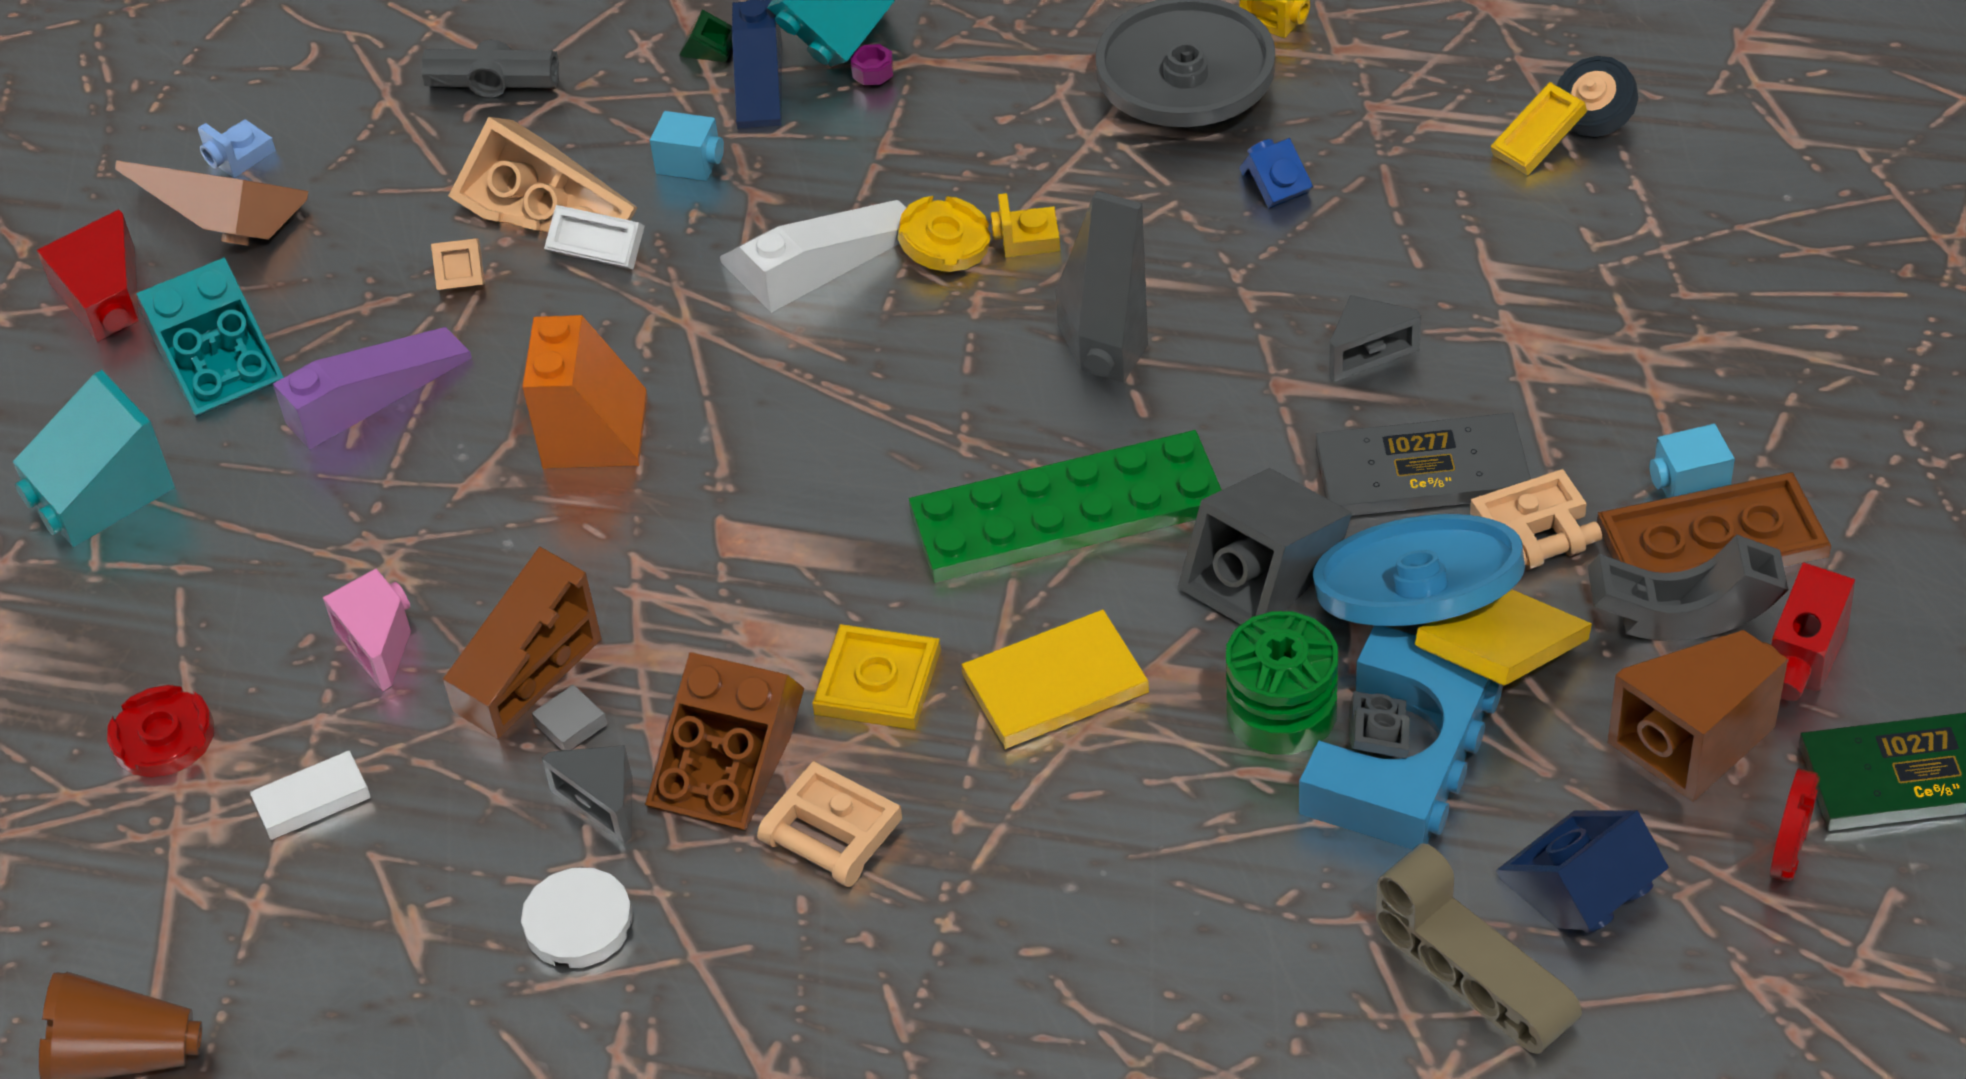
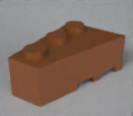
[443,546,602,739]

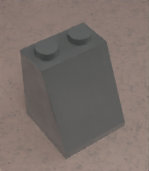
[1177,468,1352,624]

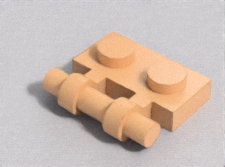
[1470,469,1602,571]

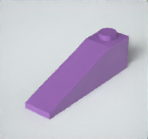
[273,327,472,450]

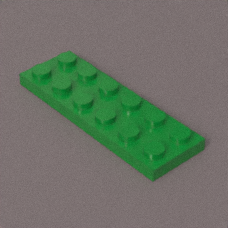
[909,430,1222,583]

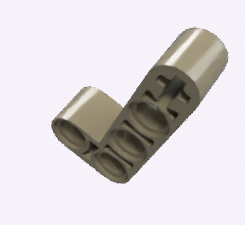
[1376,843,1582,1054]

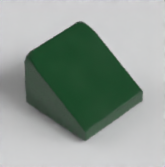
[679,9,733,62]

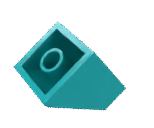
[767,0,895,67]
[13,370,175,548]

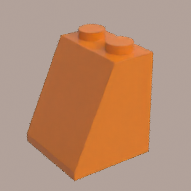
[523,315,648,469]

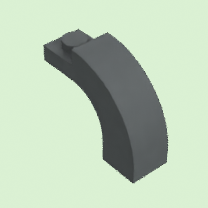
[1587,535,1789,641]

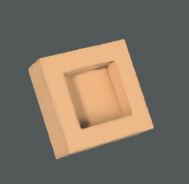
[431,238,485,290]

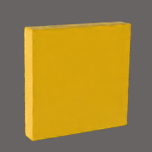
[812,624,941,730]

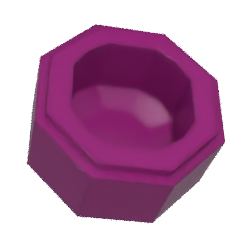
[851,44,893,85]

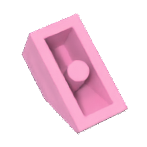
[323,568,411,692]

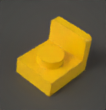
[1239,0,1310,38]
[990,193,1060,258]

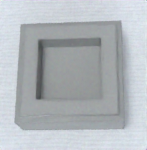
[531,685,607,751]

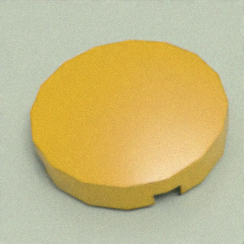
[898,196,991,272]

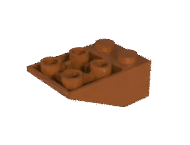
[645,652,805,830]

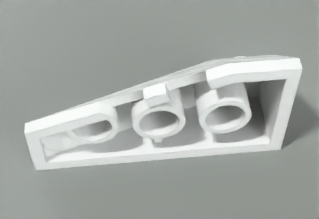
[720,200,906,313]

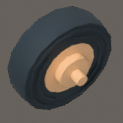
[1557,56,1638,137]

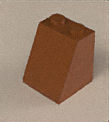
[1607,630,1788,802]

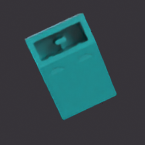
[136,257,284,417]

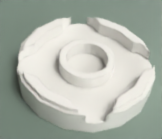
[521,868,633,968]

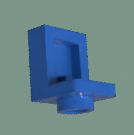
[1239,138,1313,209]

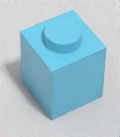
[649,111,724,181]
[1649,423,1735,498]

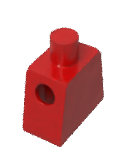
[1771,562,1855,701]

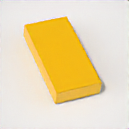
[1490,82,1587,176]

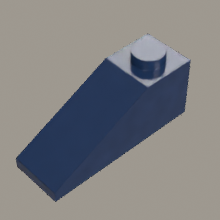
[732,0,782,129]

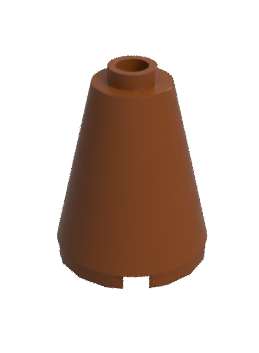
[39,971,202,1079]

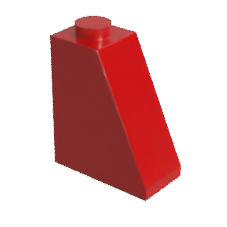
[37,209,139,342]

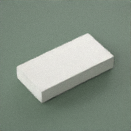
[544,205,645,270]
[250,750,371,840]

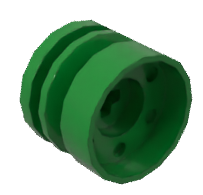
[1226,611,1338,755]

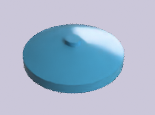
[1313,514,1525,626]

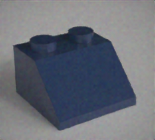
[1495,810,1669,932]

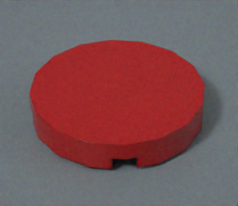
[107,685,214,778]
[1770,768,1820,882]

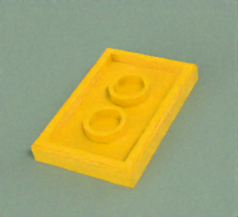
[1415,589,1592,686]
[961,609,1149,749]

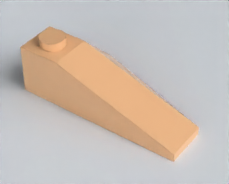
[448,117,638,232]

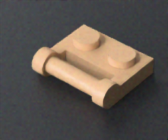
[757,761,903,887]

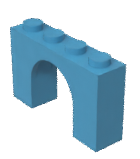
[1299,626,1503,850]

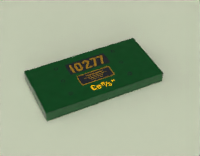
[1799,712,1966,831]

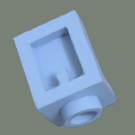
[198,119,276,178]

